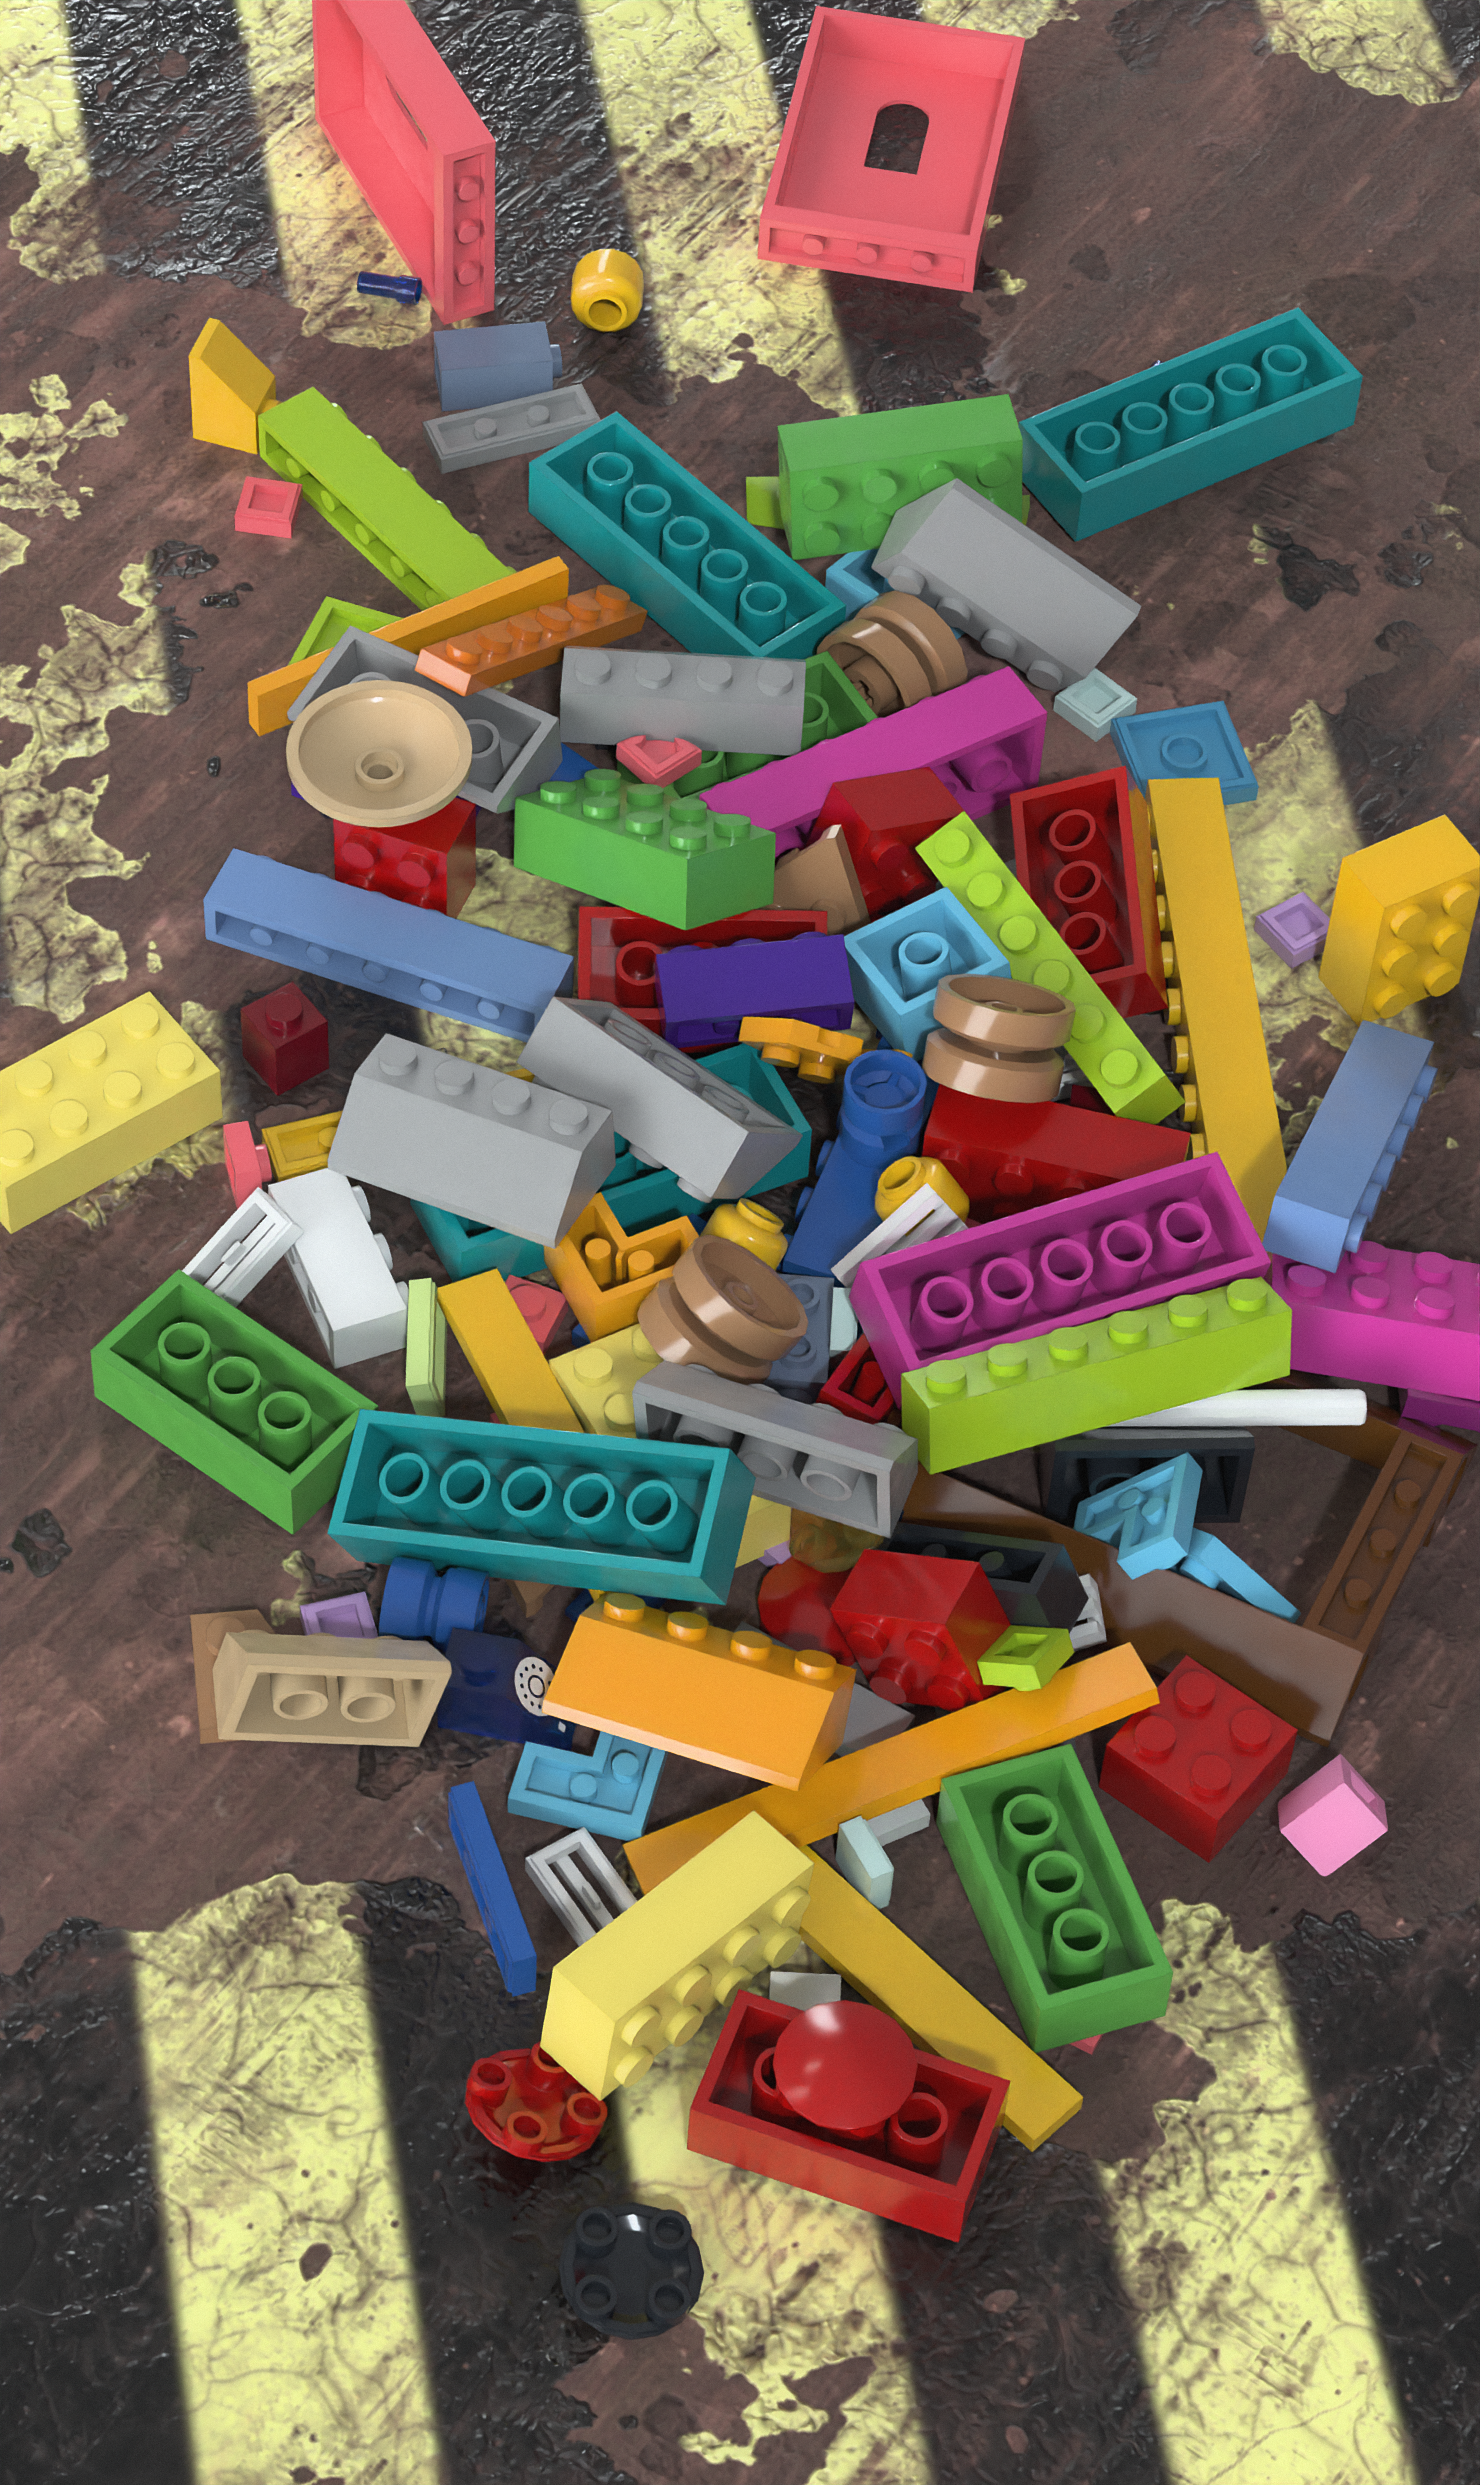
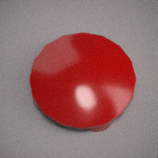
[757,1548,859,1667]
[773,2000,918,2137]
[465,2041,607,2162]

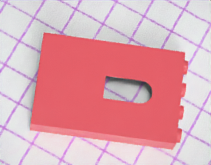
[312,0,496,325]
[758,6,1025,293]

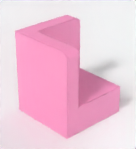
[1278,1754,1388,1876]

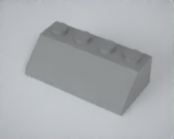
[871,478,1141,693]
[287,625,563,814]
[560,646,806,756]
[516,997,803,1203]
[327,1033,616,1249]
[632,1360,918,1539]

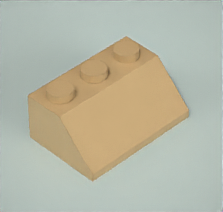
[212,1630,452,1747]

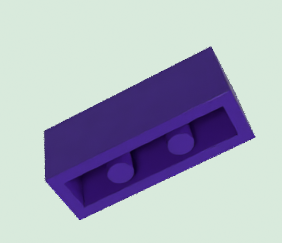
[655,932,854,1048]

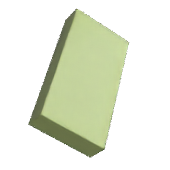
[406,1278,447,1418]

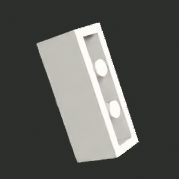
[268,1168,409,1369]

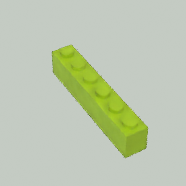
[258,387,517,611]
[915,811,1186,1125]
[901,1276,1292,1475]

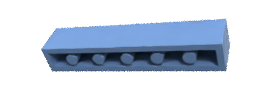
[203,848,574,1043]
[1262,1020,1438,1273]

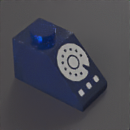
[437,1627,578,1752]

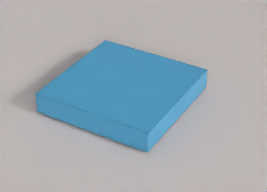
[1110,701,1259,805]

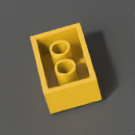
[1318,814,1480,1027]

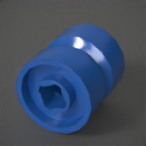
[839,1049,927,1169]
[379,1555,490,1658]

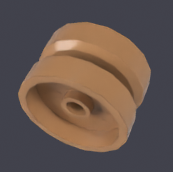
[817,590,968,718]
[922,973,1076,1103]
[637,1235,809,1386]

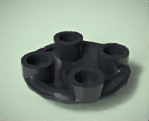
[558,2202,704,2340]

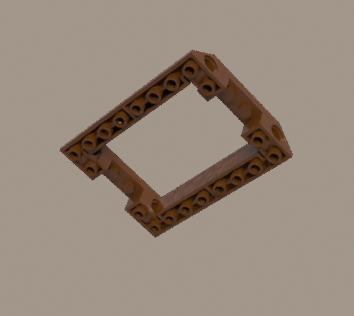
[839,1369,1478,1748]

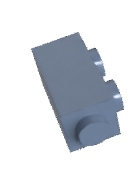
[434,321,562,411]
[762,1274,834,1405]

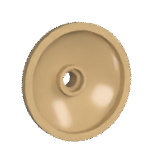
[286,680,472,827]

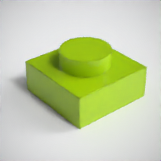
[977,1625,1074,1691]

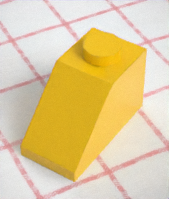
[189,318,282,454]

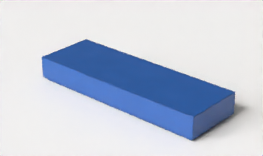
[448,1781,537,1997]

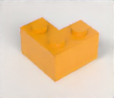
[543,1192,699,1343]

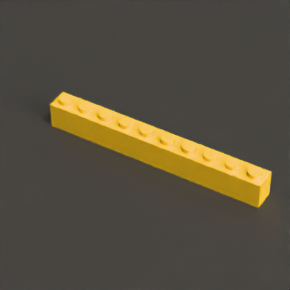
[1145,777,1287,1253]

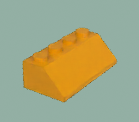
[542,1593,857,1792]

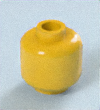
[571,249,644,332]
[874,1156,970,1237]
[699,1198,788,1271]

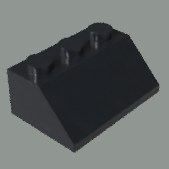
[1037,1426,1255,1525]

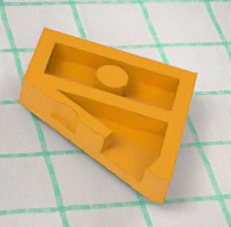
[738,1016,913,1084]

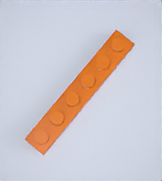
[414,584,648,697]

